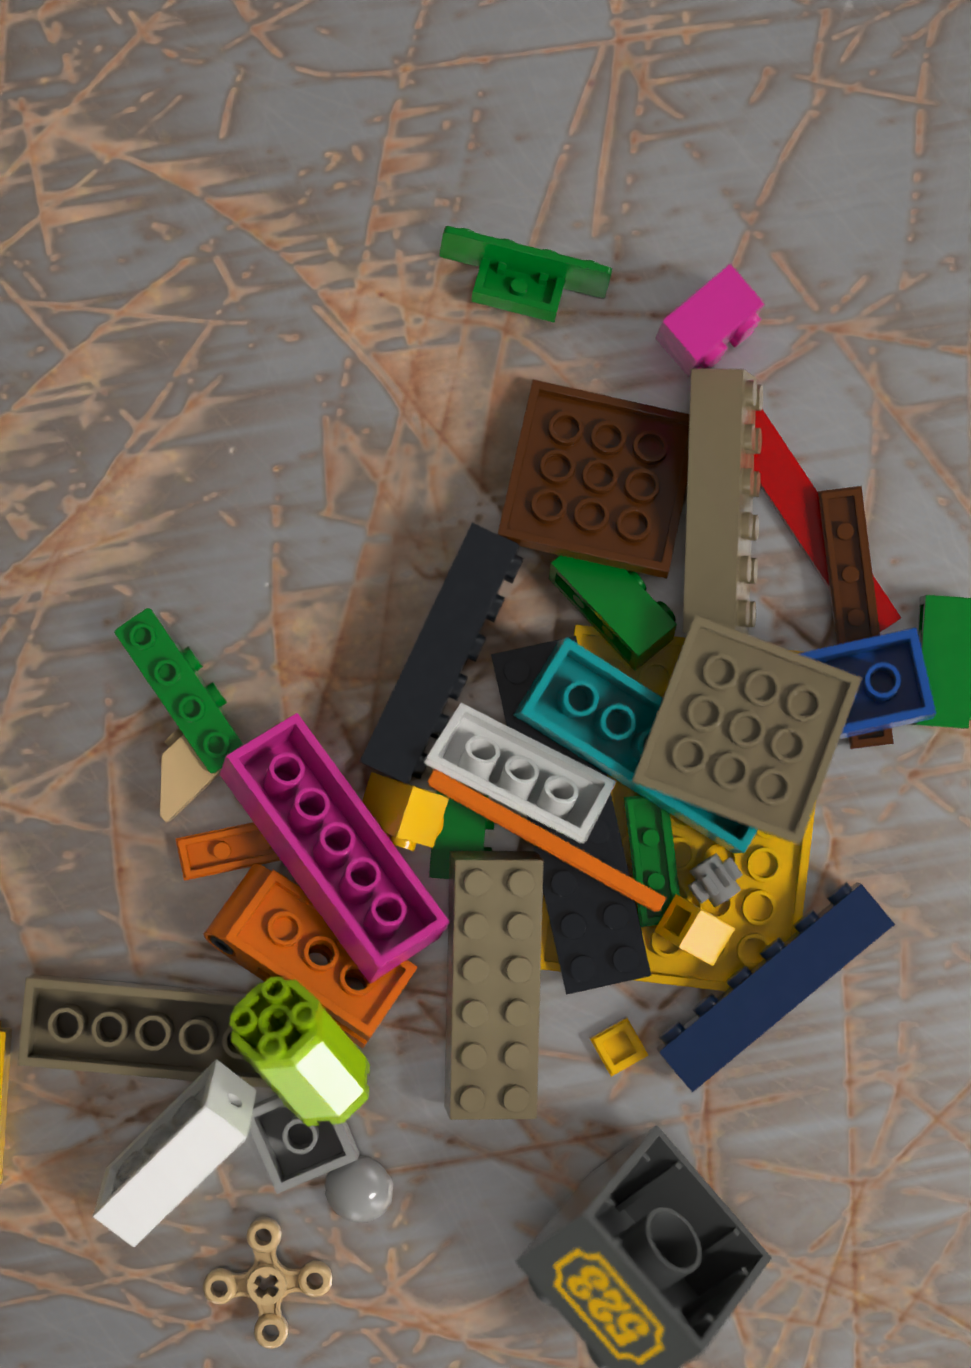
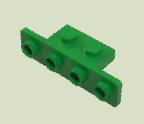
[439,226,612,323]
[115,608,244,773]

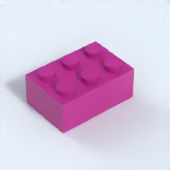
[655,264,765,377]

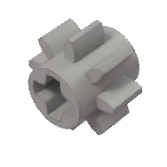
[688,853,743,908]

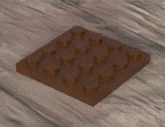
[498,380,690,579]

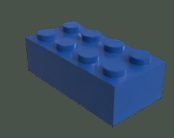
[798,628,936,739]

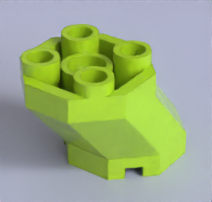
[230,977,370,1126]

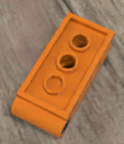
[203,864,418,1049]

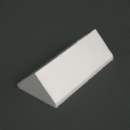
[424,703,616,843]

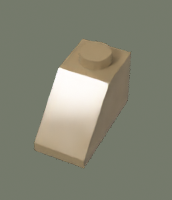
[160,728,222,822]

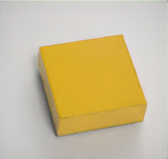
[590,1017,649,1077]

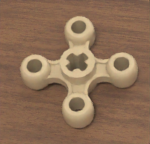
[202,1217,333,1349]

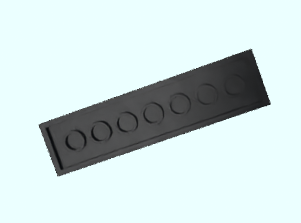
[491,636,651,995]

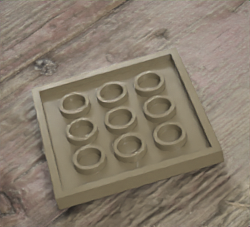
[632,615,862,845]

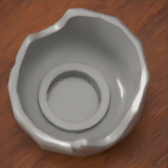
[325,1156,393,1223]

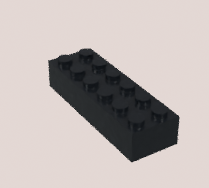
[359,522,524,784]

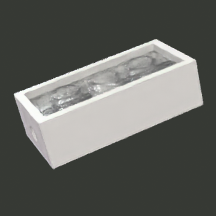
[93,1059,257,1247]

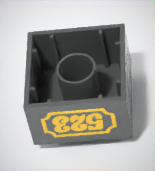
[515,1125,772,1368]

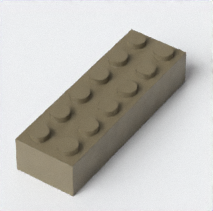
[683,369,763,635]
[444,851,543,1120]
[18,974,271,1088]

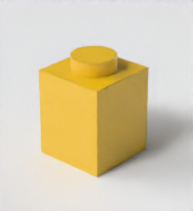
[654,894,735,966]

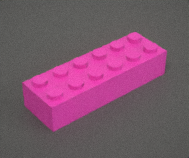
[219,713,450,984]

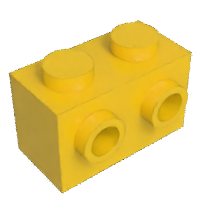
[362,772,449,851]

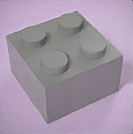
[249,1095,360,1194]

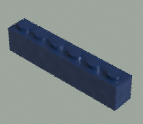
[657,882,895,1093]

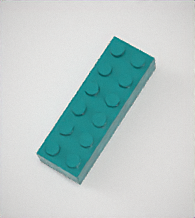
[513,637,758,853]

